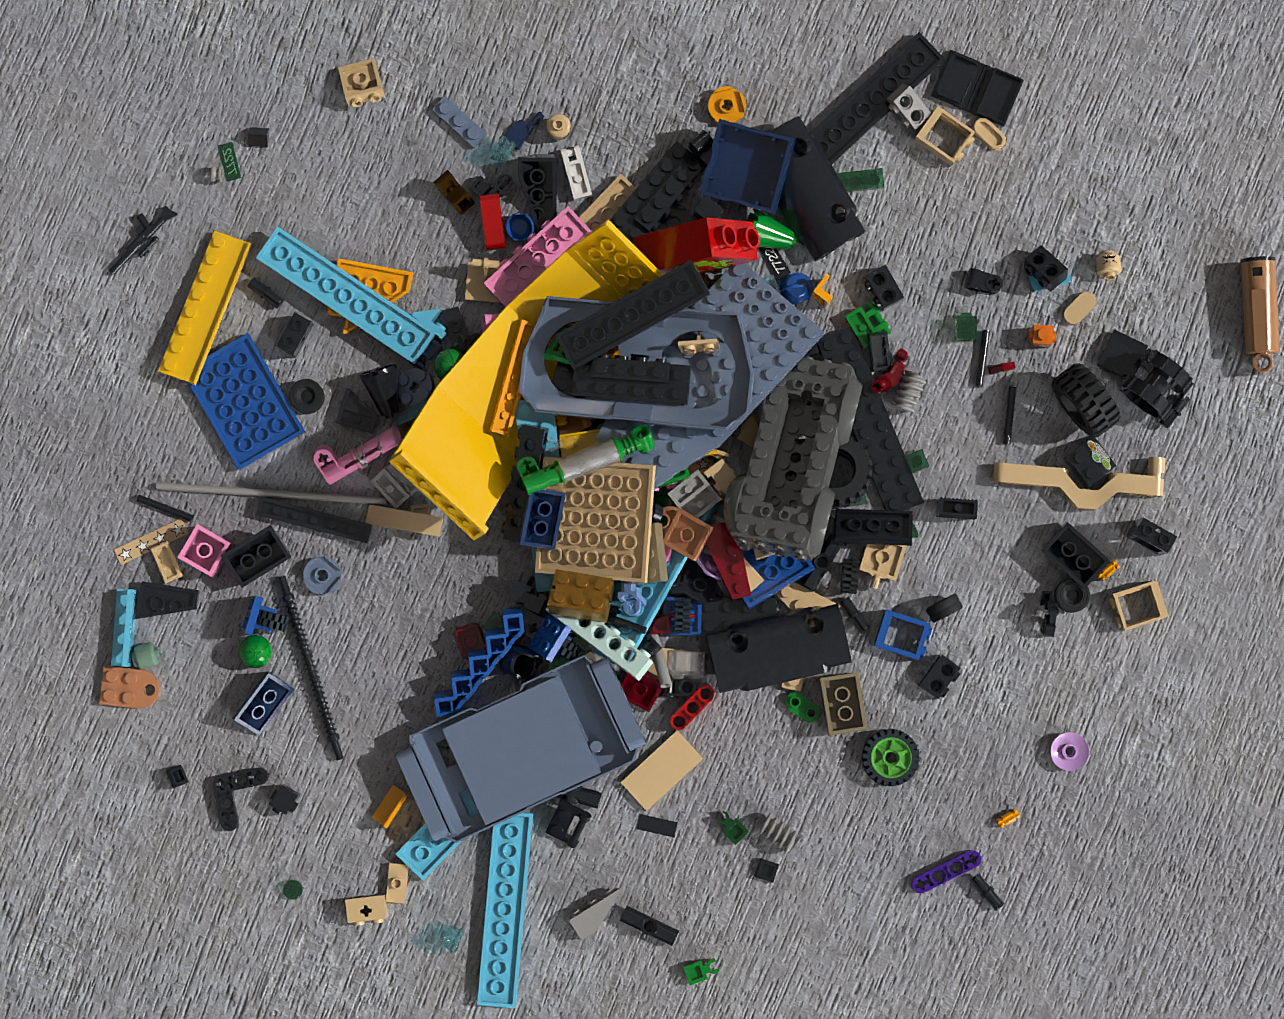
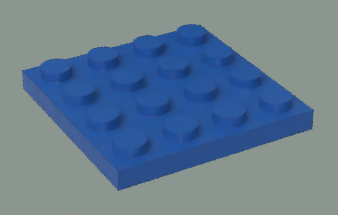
[742,548,815,609]

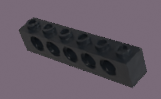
[501,424,549,542]

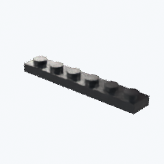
[256,497,373,544]

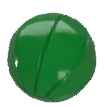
[434,349,463,380]
[238,635,272,668]

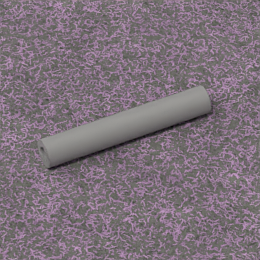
[647,622,672,688]

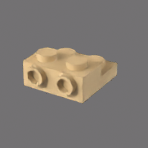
[338,58,385,107]

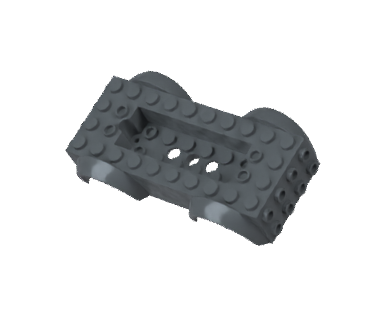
[724,356,863,561]

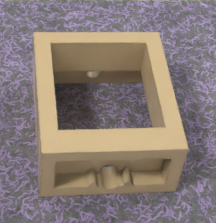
[914,106,975,166]
[1108,580,1169,631]

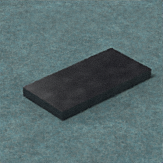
[834,509,913,546]

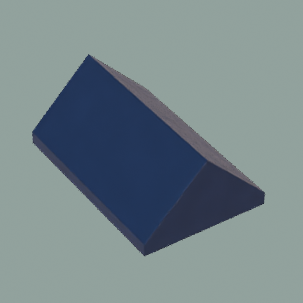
[518,488,566,550]
[232,671,294,736]

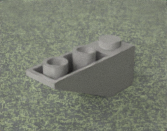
[569,888,620,940]

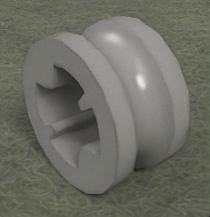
[211,165,224,183]

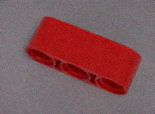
[480,193,506,250]
[670,685,715,730]

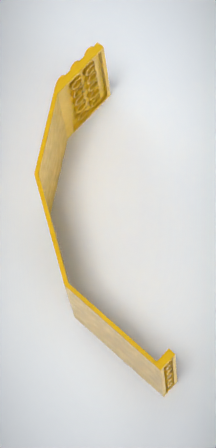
[389,220,663,540]

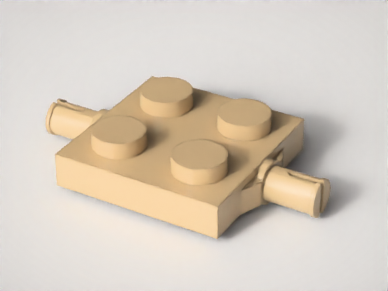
[859,544,907,589]

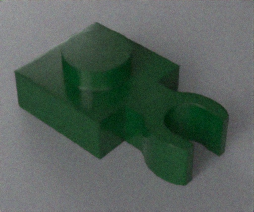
[716,811,749,845]

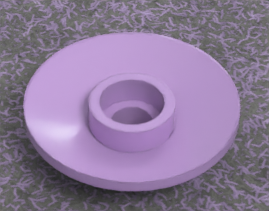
[697,551,722,580]
[1050,732,1089,771]

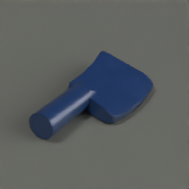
[503,111,544,150]

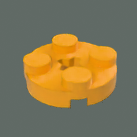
[708,86,746,124]

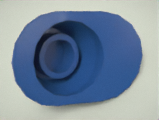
[770,273,813,304]

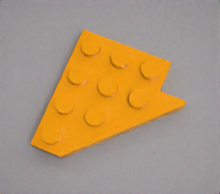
[327,258,414,335]

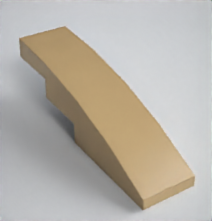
[366,505,444,537]

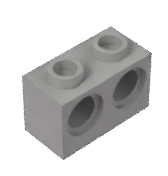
[886,84,932,130]

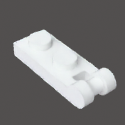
[560,145,592,201]

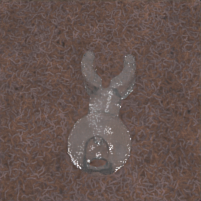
[547,436,578,453]

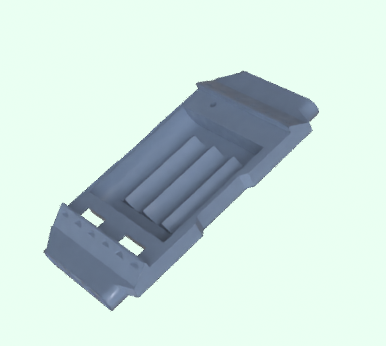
[396,655,647,843]

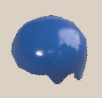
[505,213,534,242]

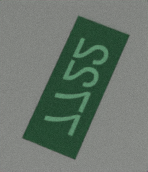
[218,142,241,182]

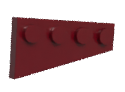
[705,522,752,600]

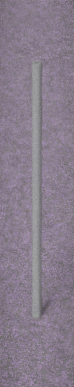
[156,482,387,505]

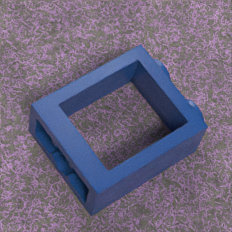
[873,609,932,660]

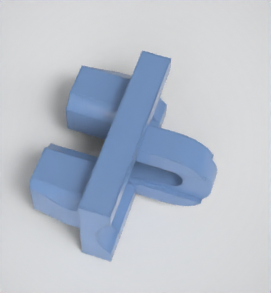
[618,582,647,616]

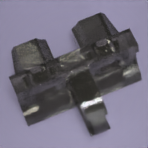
[452,333,482,355]

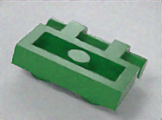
[844,301,891,349]

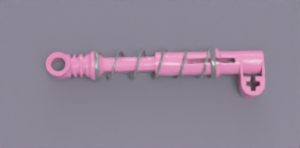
[314,422,403,485]

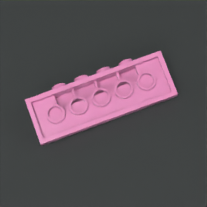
[484,206,591,307]

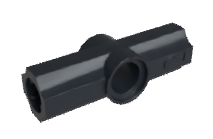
[800,534,844,592]
[556,786,602,809]
[620,906,679,946]

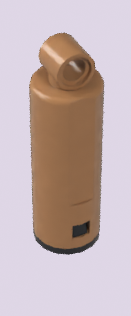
[1240,256,1280,374]

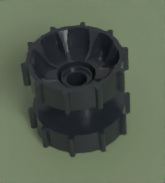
[1119,348,1194,421]

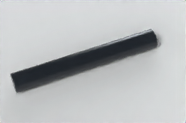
[975,330,990,387]
[1003,386,1016,444]
[136,495,193,522]

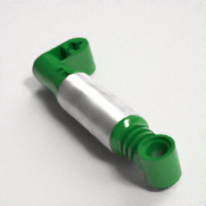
[516,425,654,495]

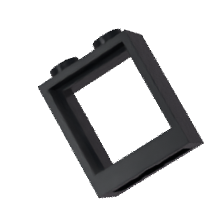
[1126,517,1178,556]

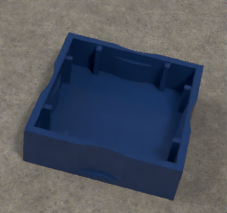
[699,119,796,214]

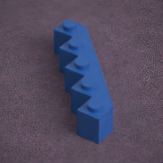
[434,606,524,717]

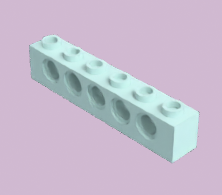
[546,607,653,681]

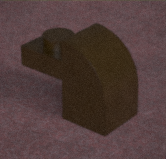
[433,170,475,215]

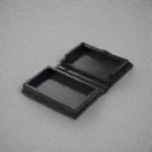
[931,50,1024,127]

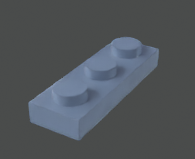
[432,95,487,148]

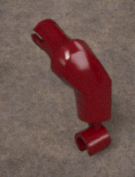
[871,348,908,393]

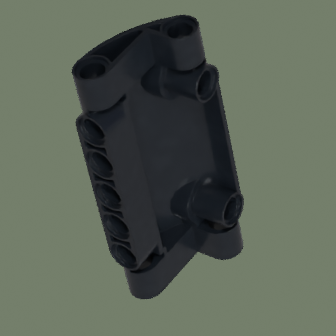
[770,116,866,262]
[706,603,852,693]

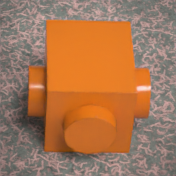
[1027,324,1056,348]

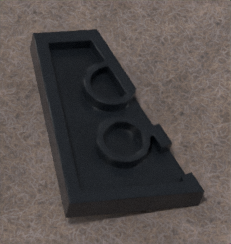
[135,581,200,619]

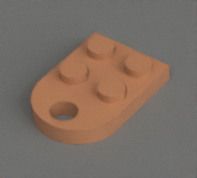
[657,506,714,561]
[99,666,160,708]

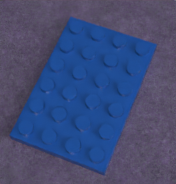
[188,333,306,471]

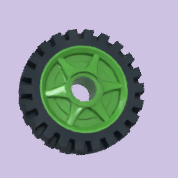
[862,729,920,786]

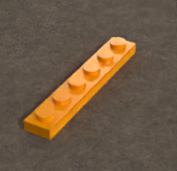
[489,319,536,436]

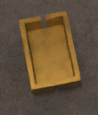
[547,569,615,623]

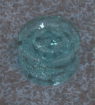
[490,135,517,166]
[440,923,465,954]

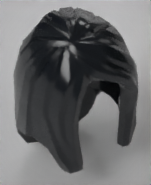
[499,644,546,681]

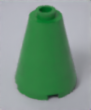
[746,208,796,250]

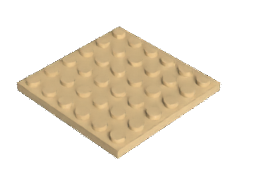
[535,457,656,583]

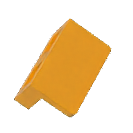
[811,274,833,308]
[372,785,409,829]

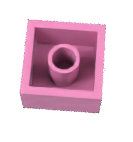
[177,524,234,577]

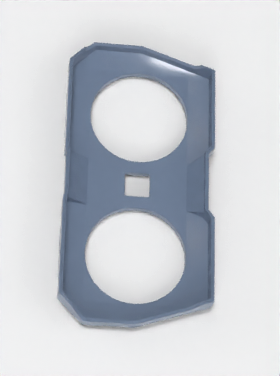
[519,296,754,431]

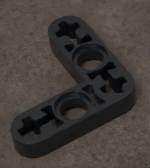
[213,767,269,831]

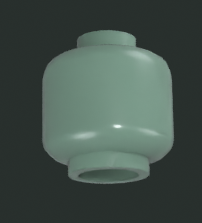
[131,642,161,670]

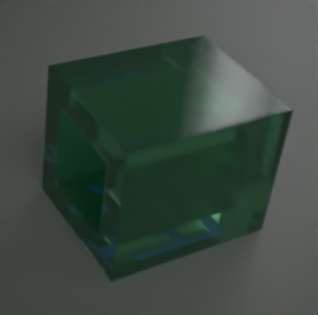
[955,313,977,341]

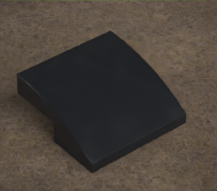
[1096,329,1148,379]

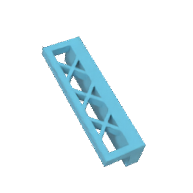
[111,589,138,667]

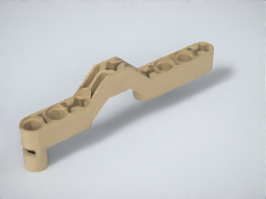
[993,457,1166,511]

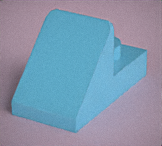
[412,309,447,341]

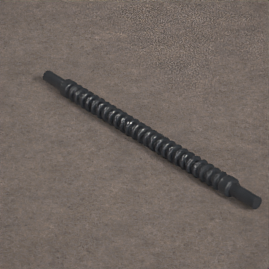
[278,575,344,761]

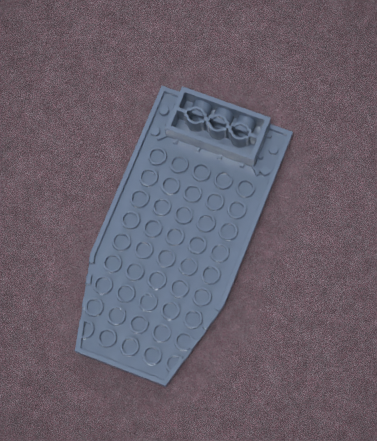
[595,263,824,489]

